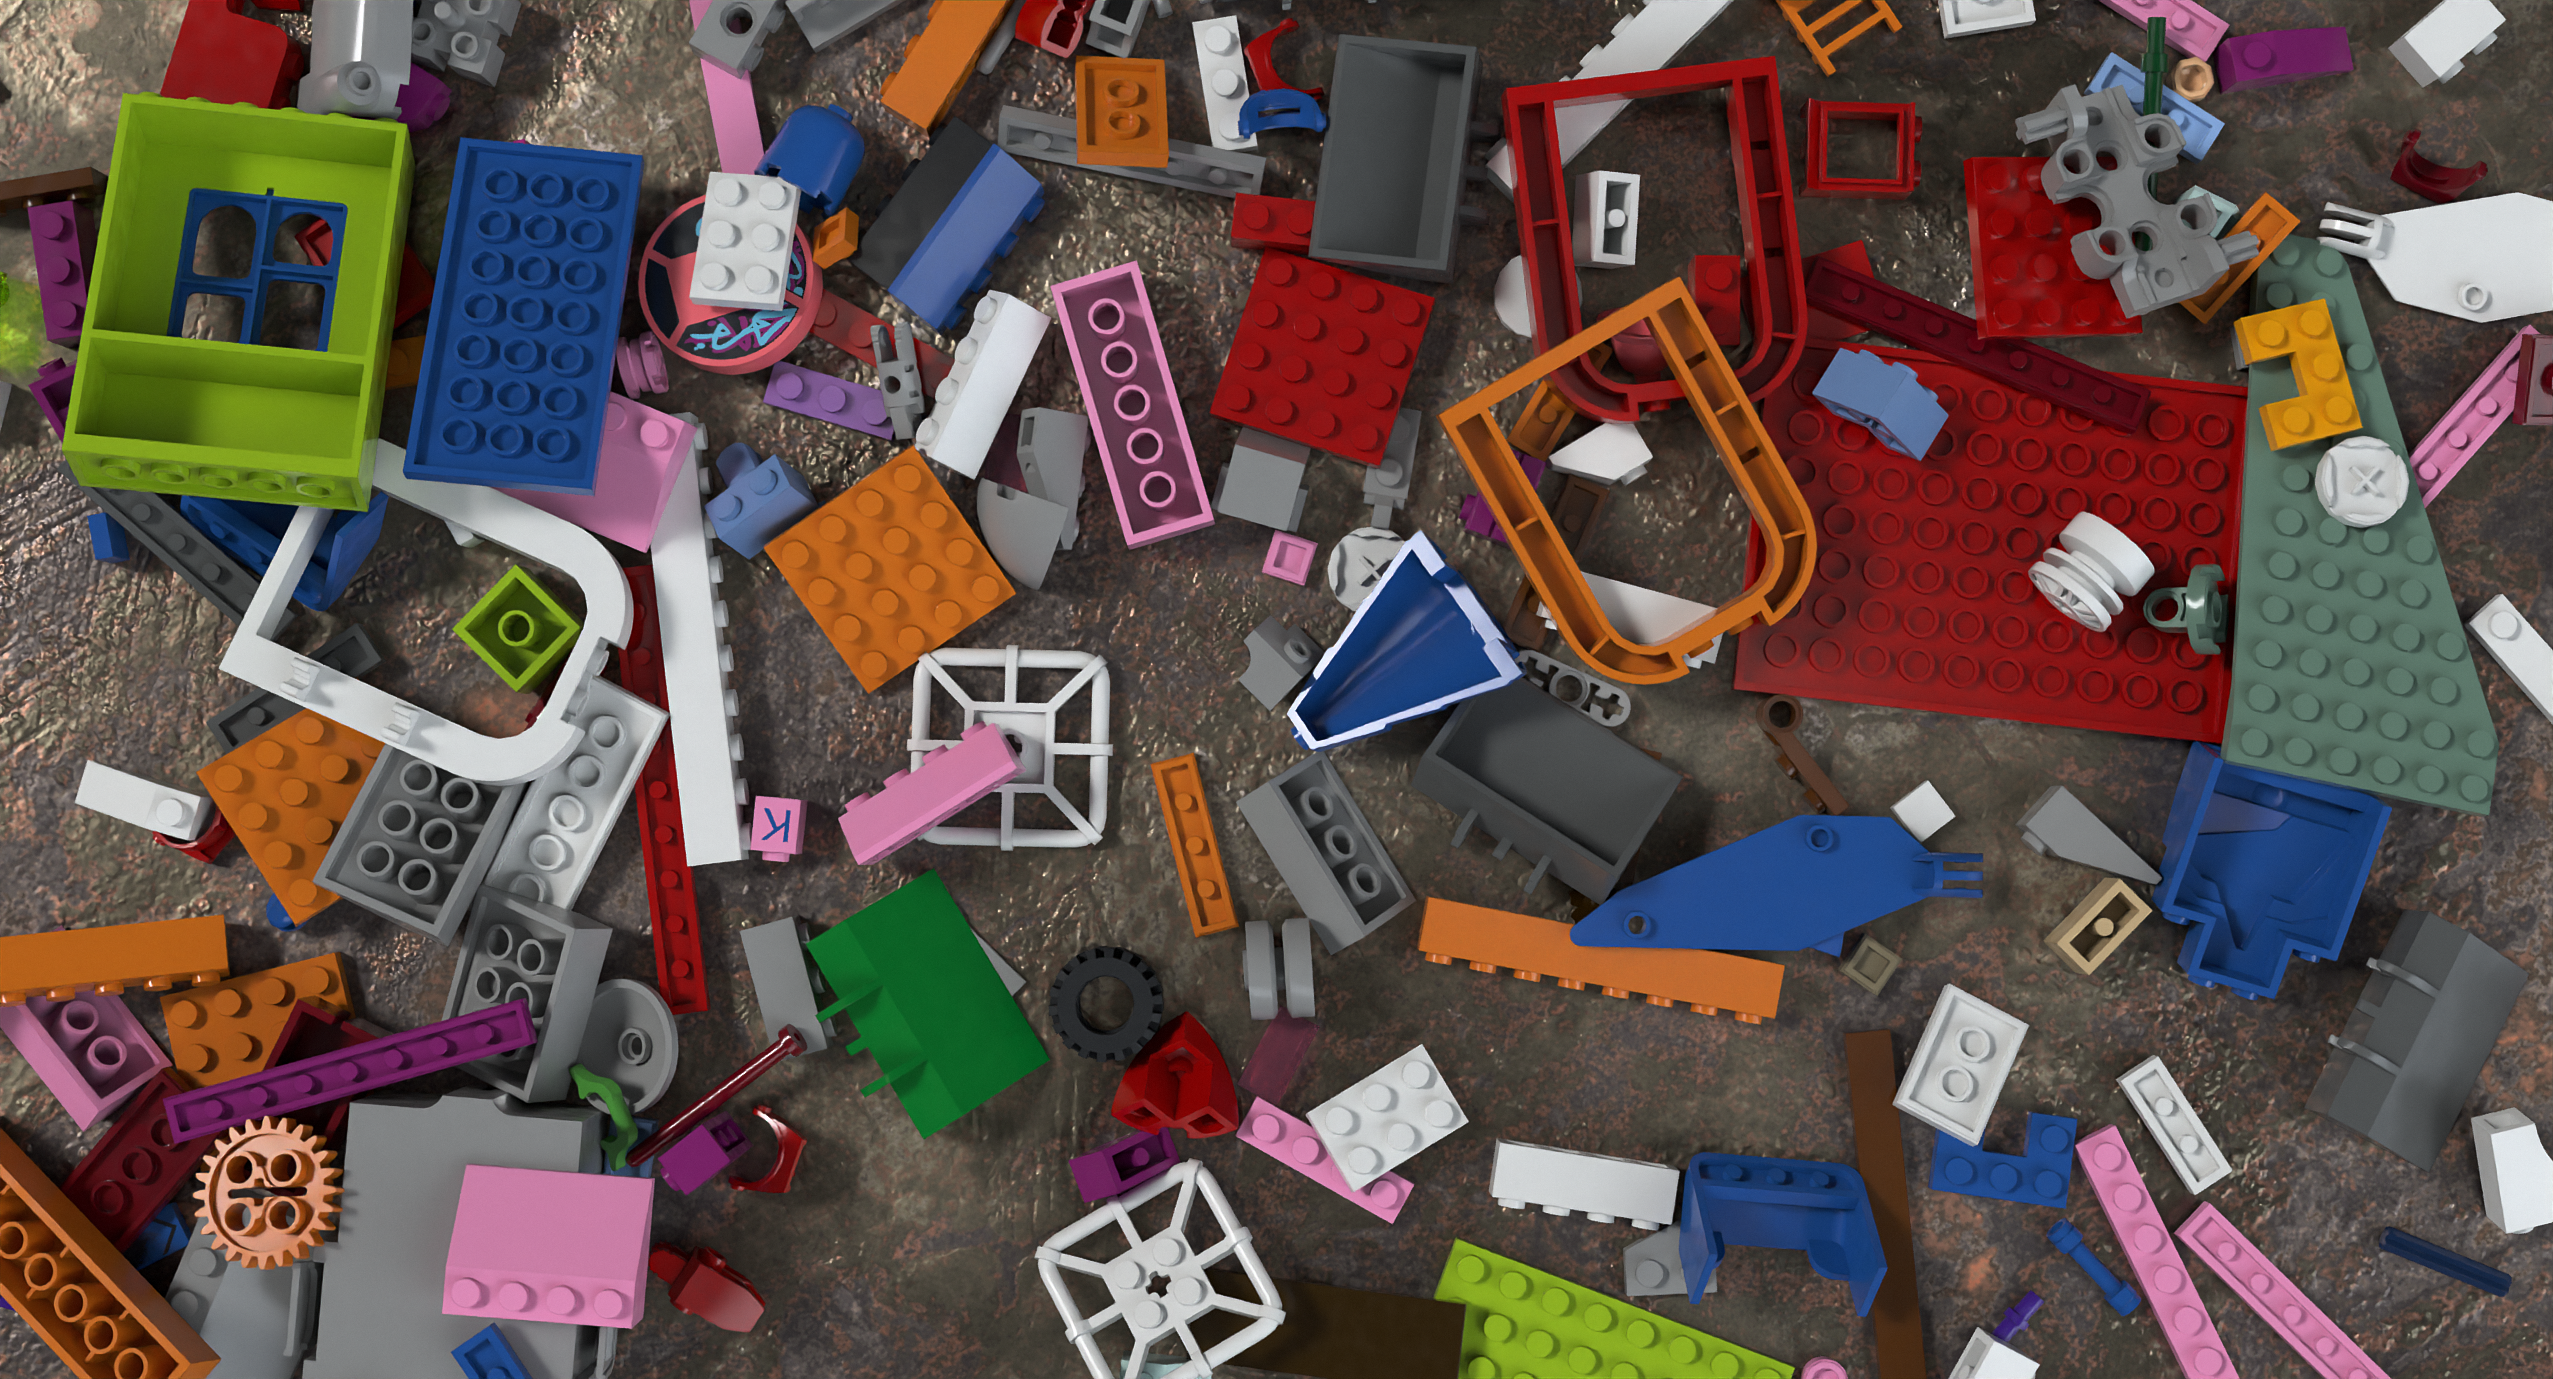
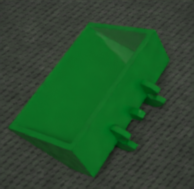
[806,868,1050,1139]

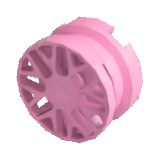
[616,330,669,400]

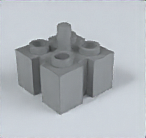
[411,0,521,87]

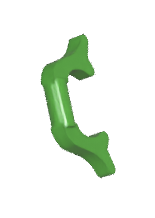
[569,1063,638,1171]

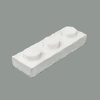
[1192,15,1258,152]
[2116,1055,2233,1195]

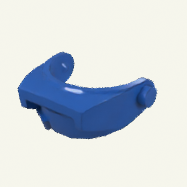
[1238,89,1326,139]

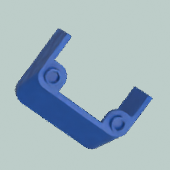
[180,491,389,611]
[1678,1152,1888,1317]

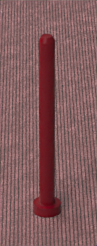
[625,1024,807,1167]

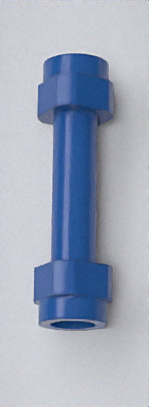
[2046,1218,2141,1316]

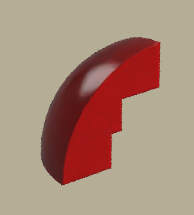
[1111,1011,1239,1139]

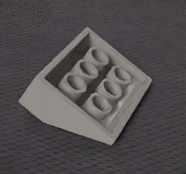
[312,743,530,947]
[442,884,613,1103]
[165,1189,339,1379]

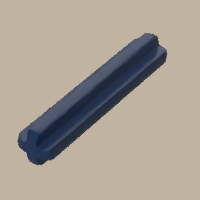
[2378,1226,2512,1297]

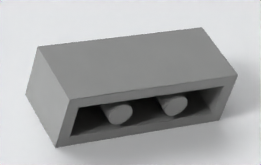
[740,915,838,1061]

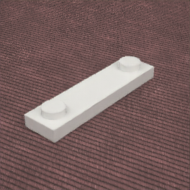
[2463,594,2553,724]

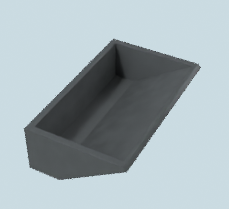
[1308,34,1501,284]
[1411,677,1684,905]
[2304,909,2529,1173]

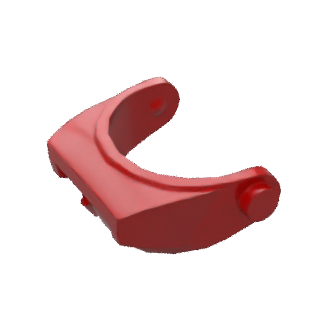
[1244,18,1324,102]
[152,805,236,864]
[728,1104,807,1193]

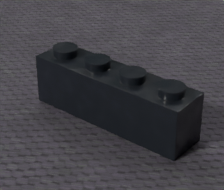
[847,116,993,294]

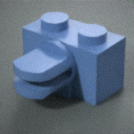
[704,442,819,559]

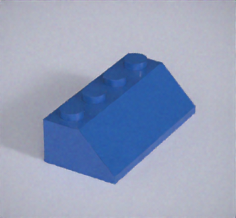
[887,144,1045,336]

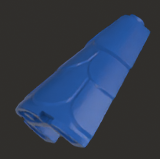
[1287,530,1527,752]

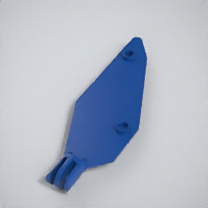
[1569,815,1983,951]

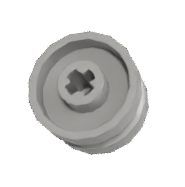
[1242,917,1315,1020]

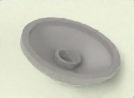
[575,979,678,1115]

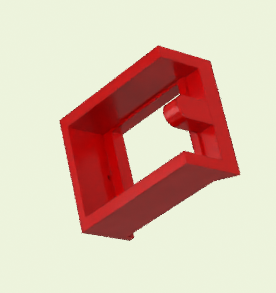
[1798,98,1922,200]

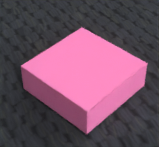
[1262,529,1318,587]

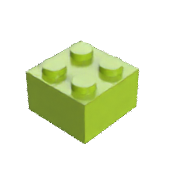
[452,564,584,694]

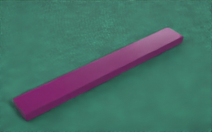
[163,998,538,1144]

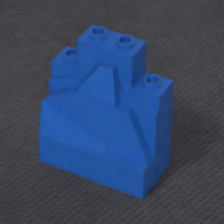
[2151,741,2392,1000]

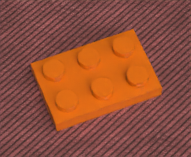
[1075,55,1169,168]

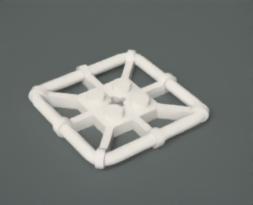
[907,645,1113,851]
[1034,1158,1286,1379]

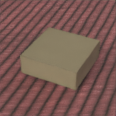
[1838,933,1902,996]

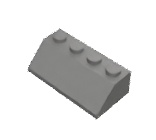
[1236,751,1416,955]

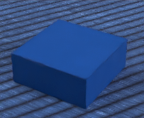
[87,512,130,564]

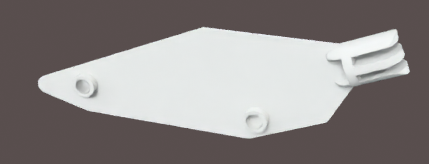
[2316,192,2553,323]

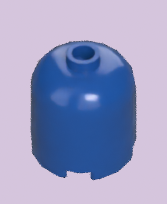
[754,104,865,219]

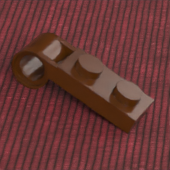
[1756,694,1850,816]

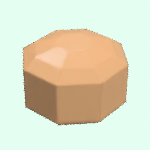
[2166,57,2214,102]

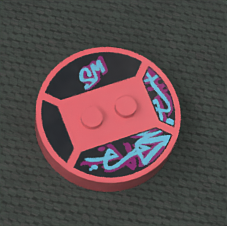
[638,195,823,375]

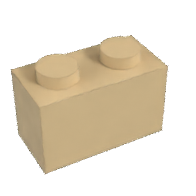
[2043,877,2153,975]

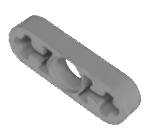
[1514,650,1631,727]

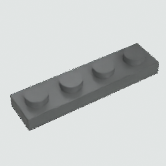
[206,623,386,754]

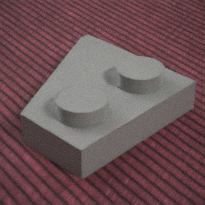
[1623,1218,1717,1296]

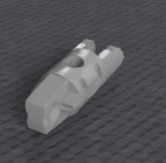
[870,321,925,440]

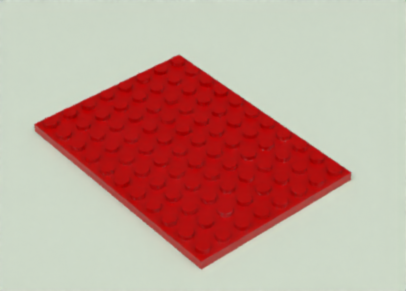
[1731,338,2248,744]

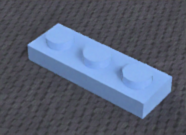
[2084,52,2225,164]

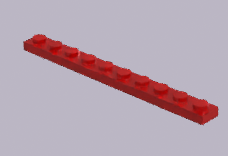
[618,564,711,1015]

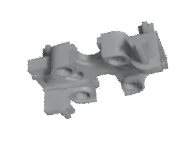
[2015,84,2259,319]

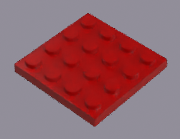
[1963,157,2143,340]
[1209,247,1436,469]

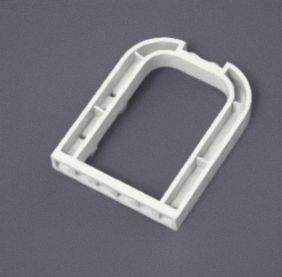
[218,438,634,786]

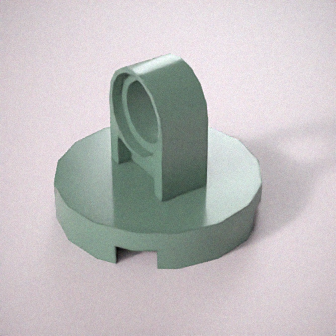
[2143,564,2229,655]

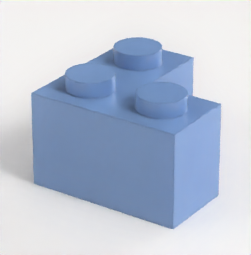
[1812,348,1949,461]

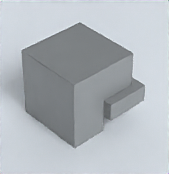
[1211,427,1311,532]

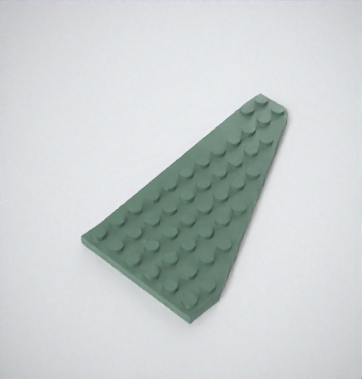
[2220,234,2499,817]

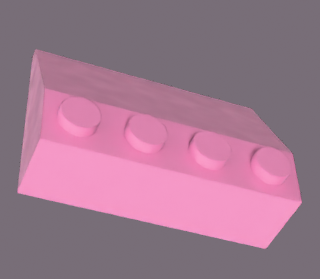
[491,391,698,553]
[442,1163,655,1329]

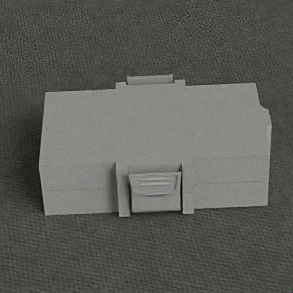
[283,1083,618,1379]

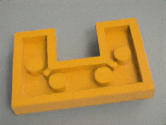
[2234,298,2363,452]

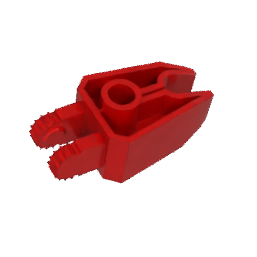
[648,1240,766,1332]

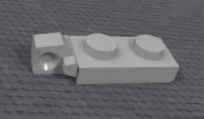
[1363,408,1422,530]

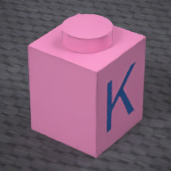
[750,796,808,862]

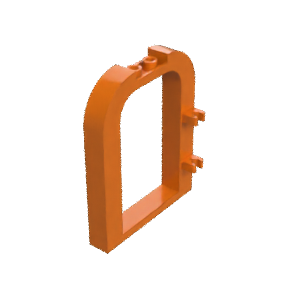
[1435,276,1817,685]

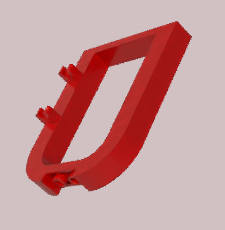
[1501,56,1808,424]

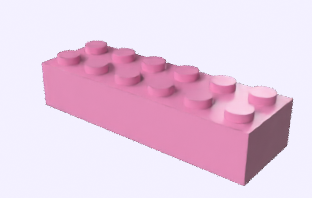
[1050,260,1215,550]

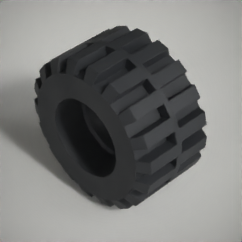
[1048,946,1164,1062]

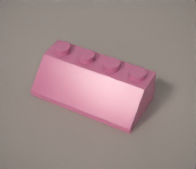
[838,721,1026,865]
[0,925,173,1132]

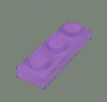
[763,361,895,442]

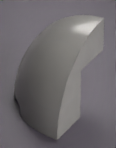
[976,477,1070,590]

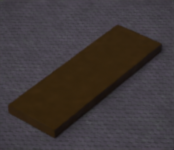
[1186,1268,1467,1379]

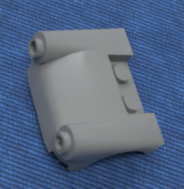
[296,0,413,120]

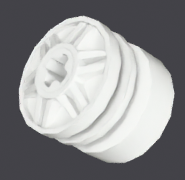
[2028,511,2155,632]

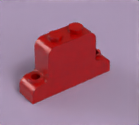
[160,0,304,110]

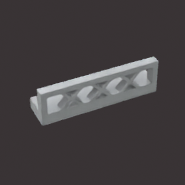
[785,0,905,53]

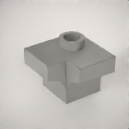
[1083,0,1151,58]
[1238,615,1325,711]

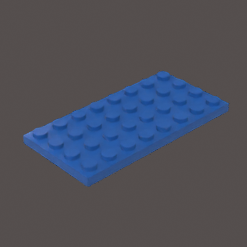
[403,137,644,496]

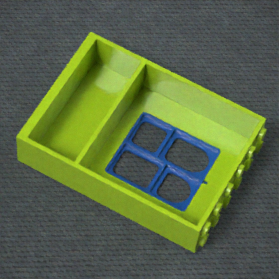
[62,92,416,512]

